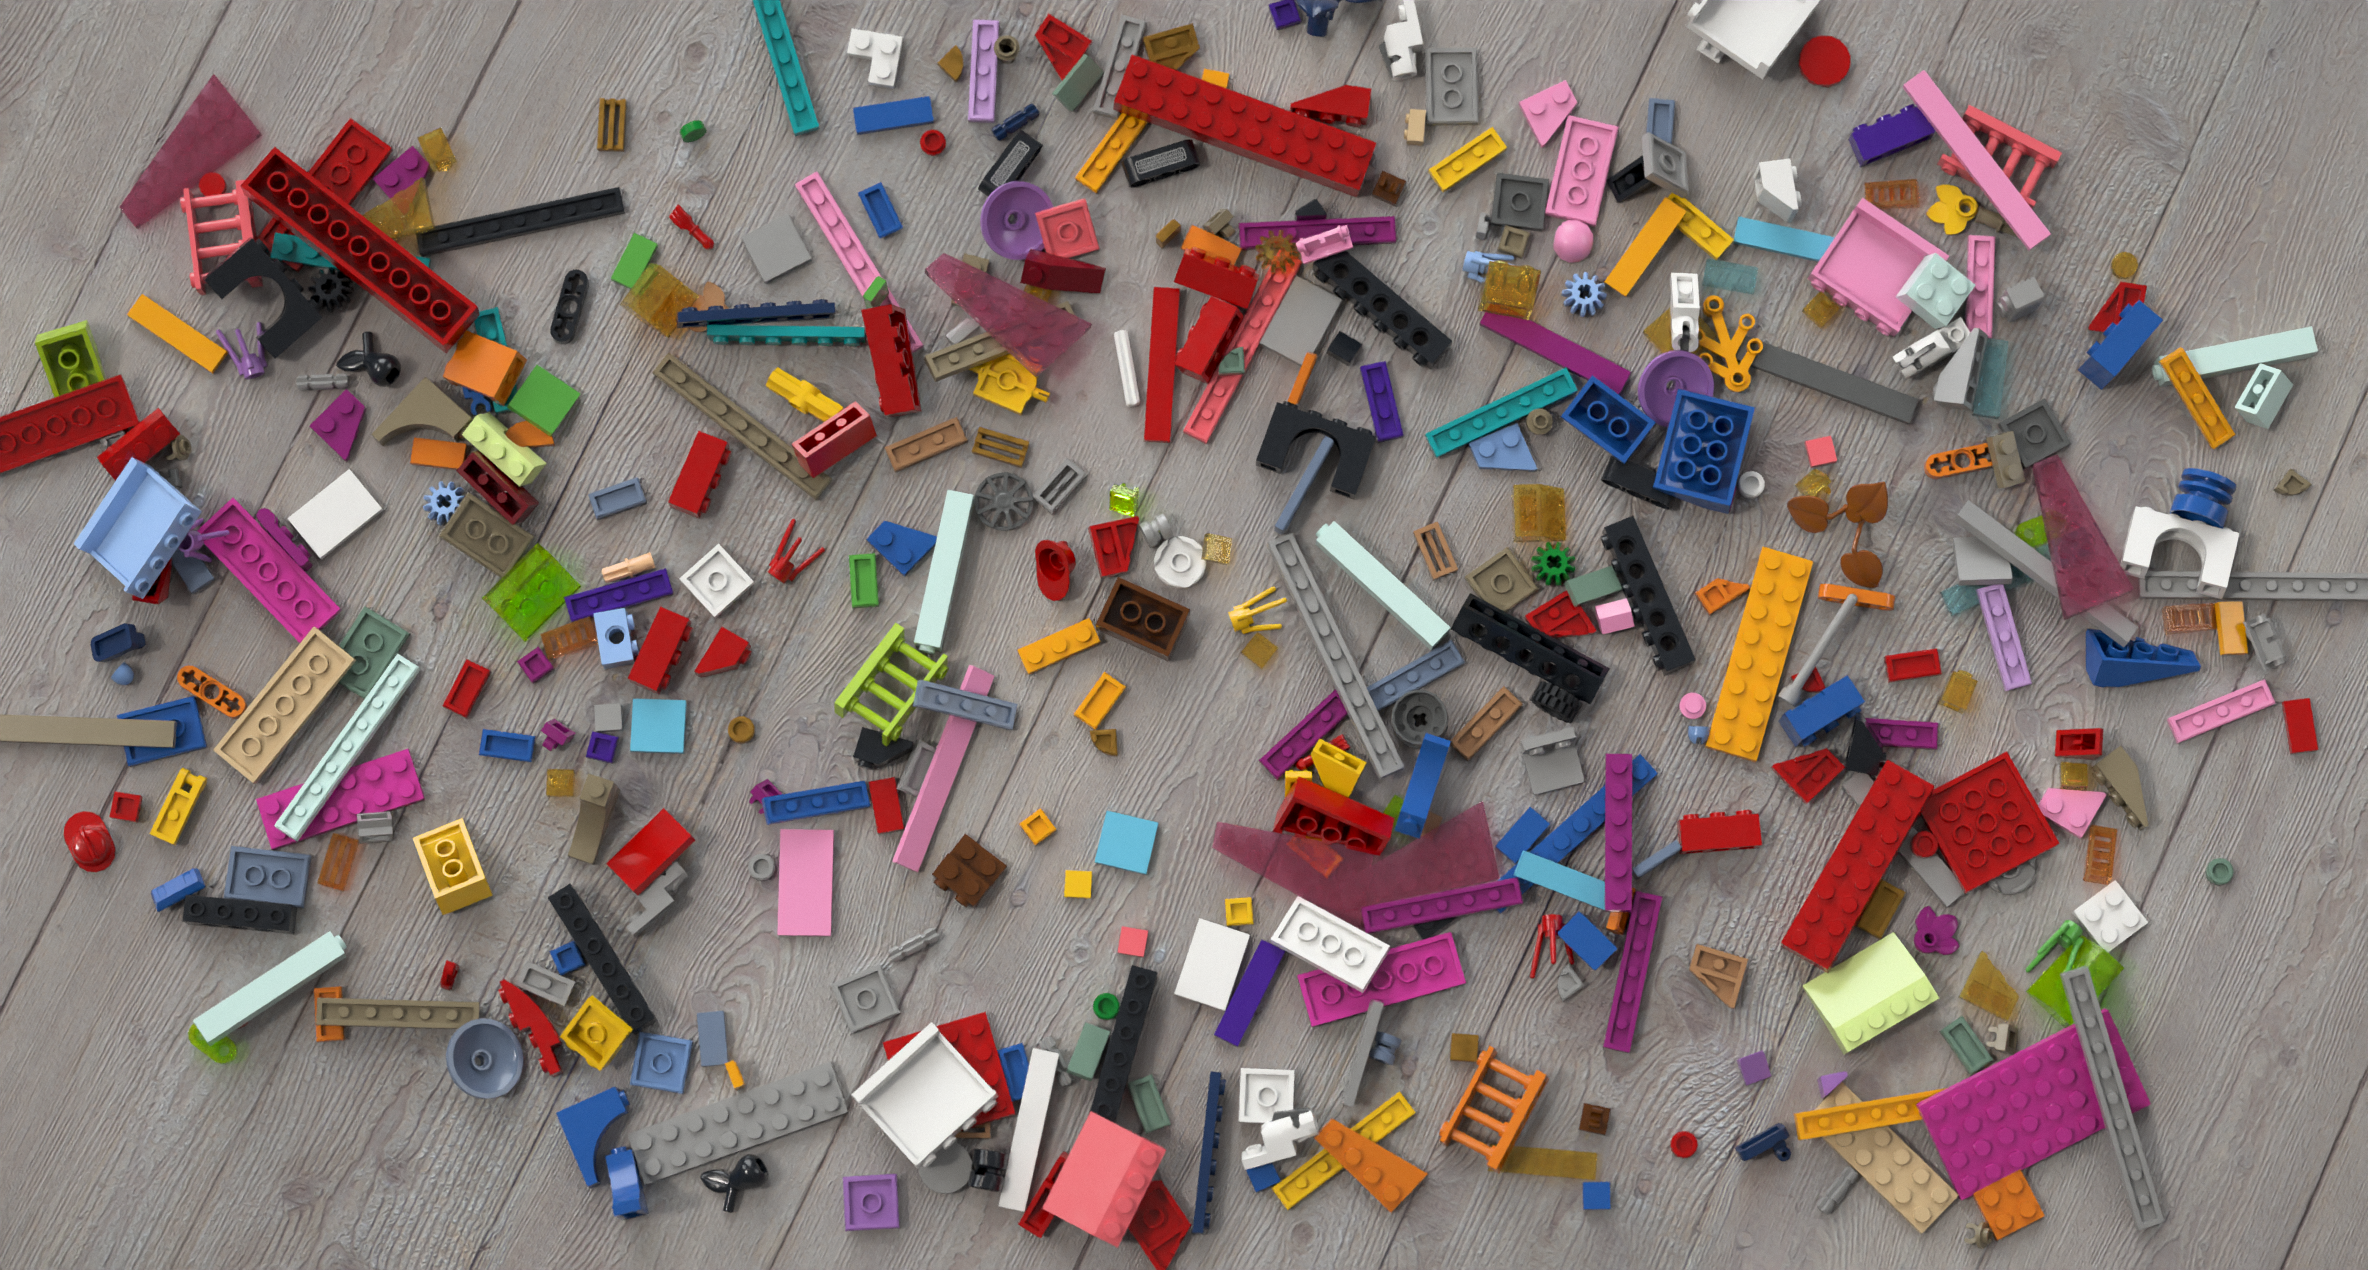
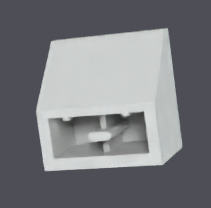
[1753,158,1801,222]

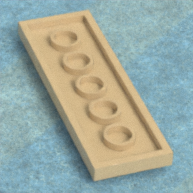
[213,627,356,784]
[1814,1082,1959,1234]

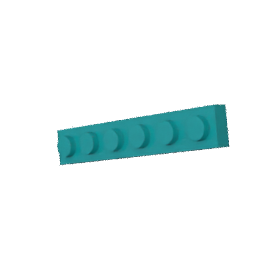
[753,0,820,136]
[270,232,431,271]
[707,325,866,347]
[1425,367,1578,459]

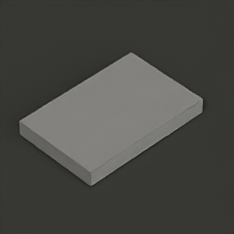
[1425,48,1479,126]
[1259,276,1342,366]

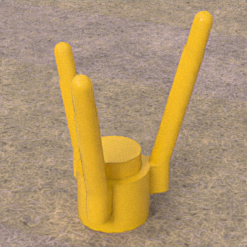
[1228,586,1287,634]

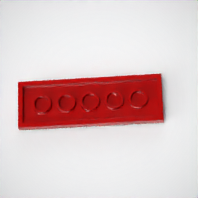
[255,118,393,273]
[0,374,140,473]

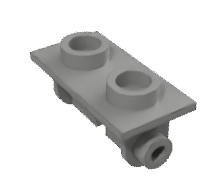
[2243,614,2286,671]

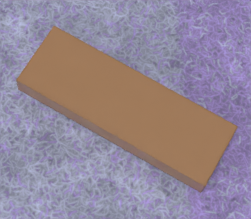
[885,417,967,473]
[1450,686,1523,762]

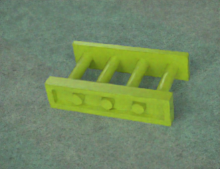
[834,623,949,747]

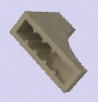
[372,377,473,446]
[568,773,621,865]

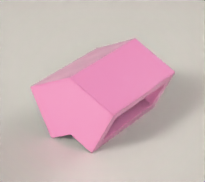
[1595,598,1634,634]

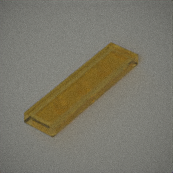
[1488,1144,1597,1180]

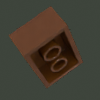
[1096,577,1190,662]

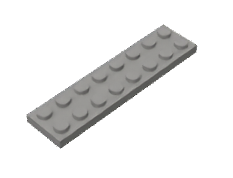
[627,1062,849,1185]

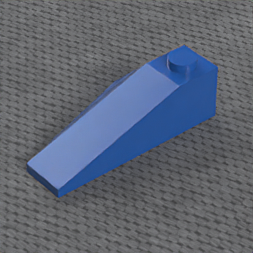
[2086,629,2201,688]

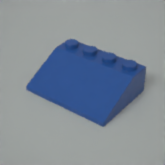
[1653,389,1755,514]

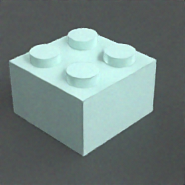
[1896,253,1975,329]

